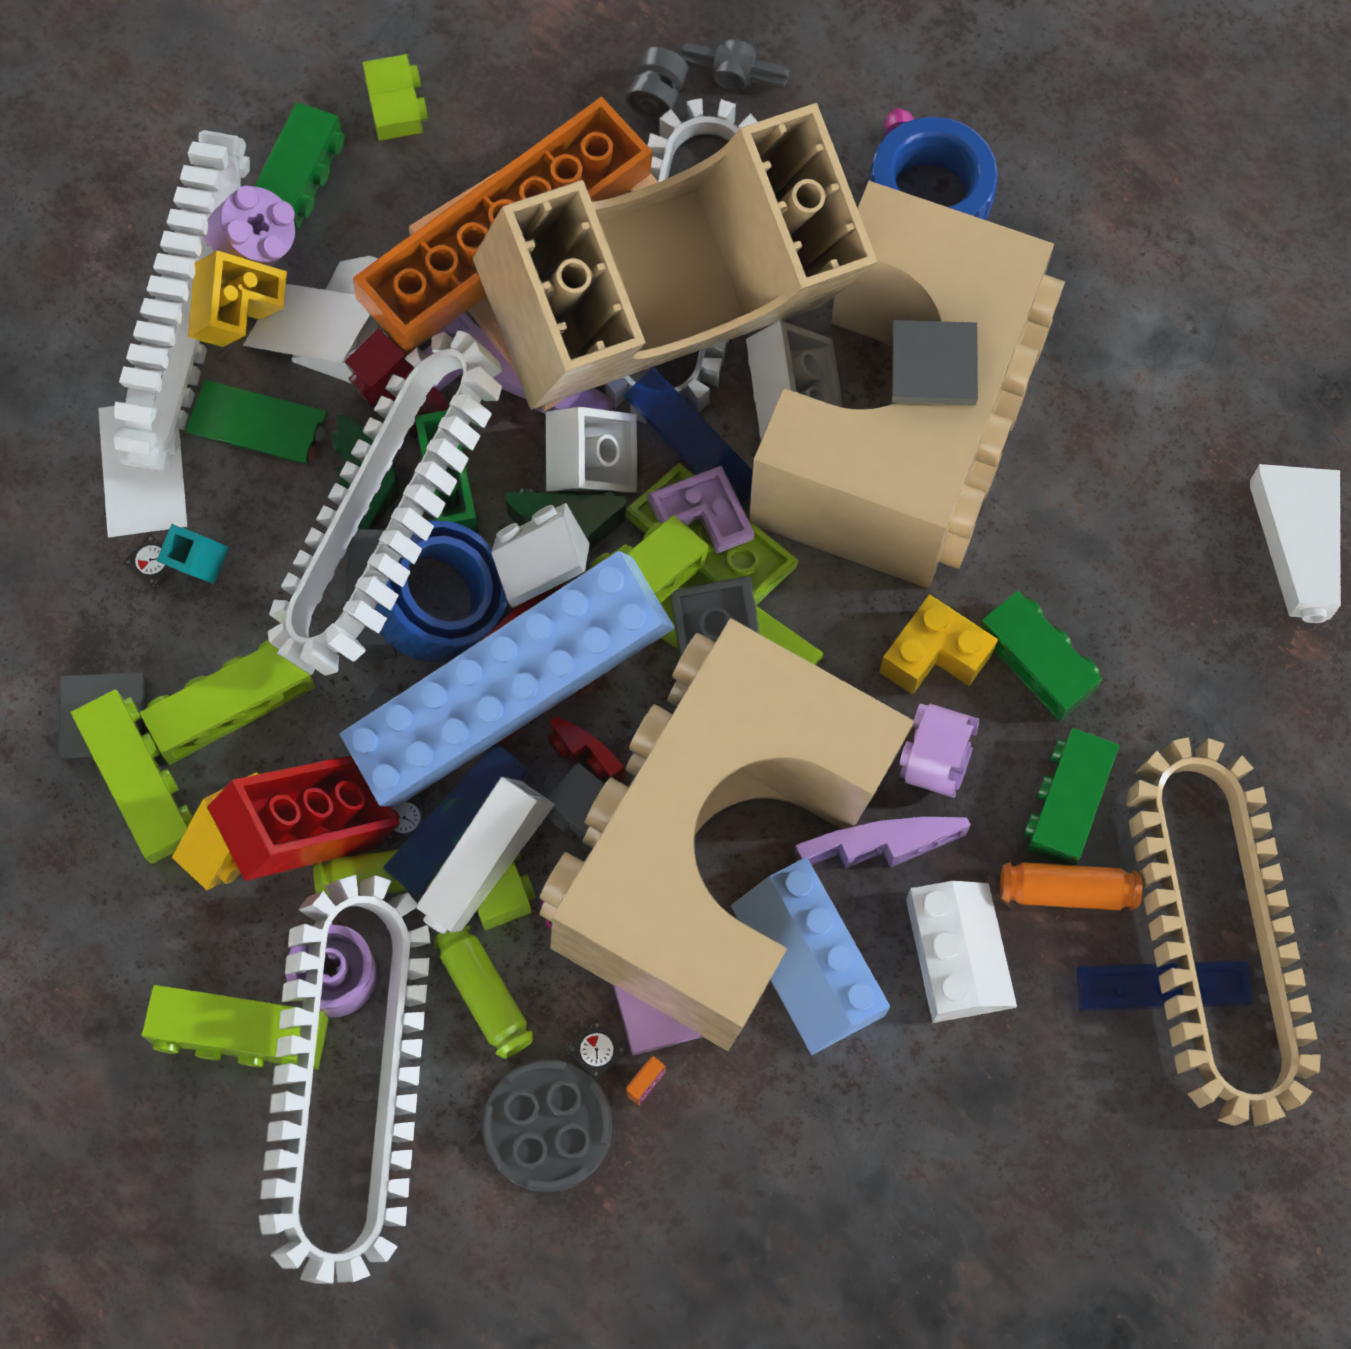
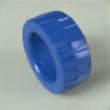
[868,117,998,220]
[374,520,508,663]

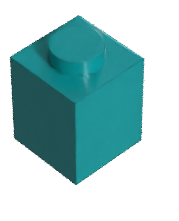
[156,524,229,584]

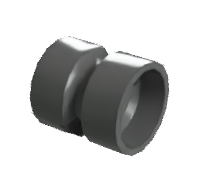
[626,47,688,120]

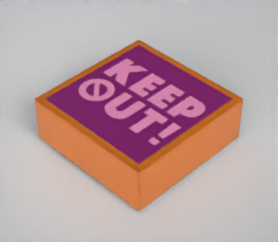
[626,1056,666,1106]

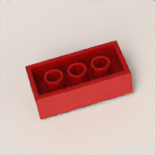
[207,756,400,881]

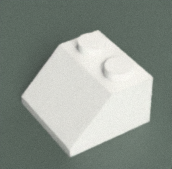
[546,407,637,494]
[491,503,590,608]

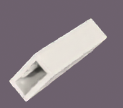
[1250,464,1341,623]
[416,777,555,934]

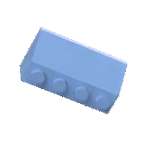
[731,857,890,1055]

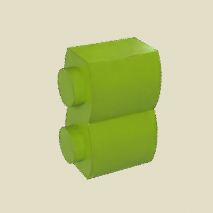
[362,54,428,141]

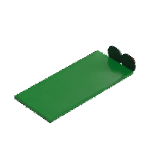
[185,380,327,465]

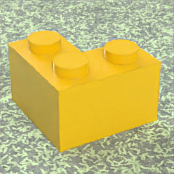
[188,250,287,347]
[879,594,998,695]
[172,772,258,890]

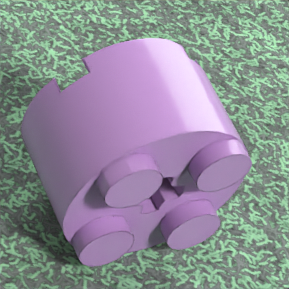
[205,185,295,267]
[900,703,979,798]
[285,923,378,1018]

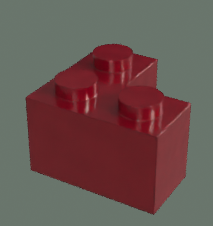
[344,328,449,439]

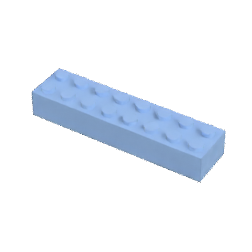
[339,551,675,807]

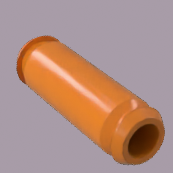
[1000,862,1143,911]

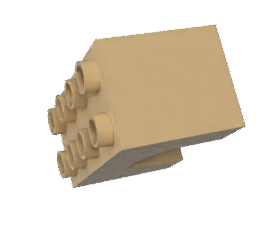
[472,103,878,410]
[749,181,1066,589]
[539,618,915,1051]

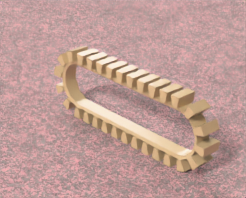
[1126,737,1320,1127]

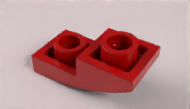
[548,717,625,782]

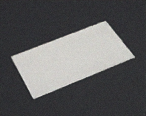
[243,284,370,364]
[98,401,187,538]

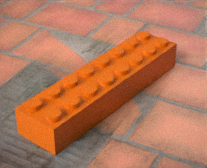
[353,96,653,355]

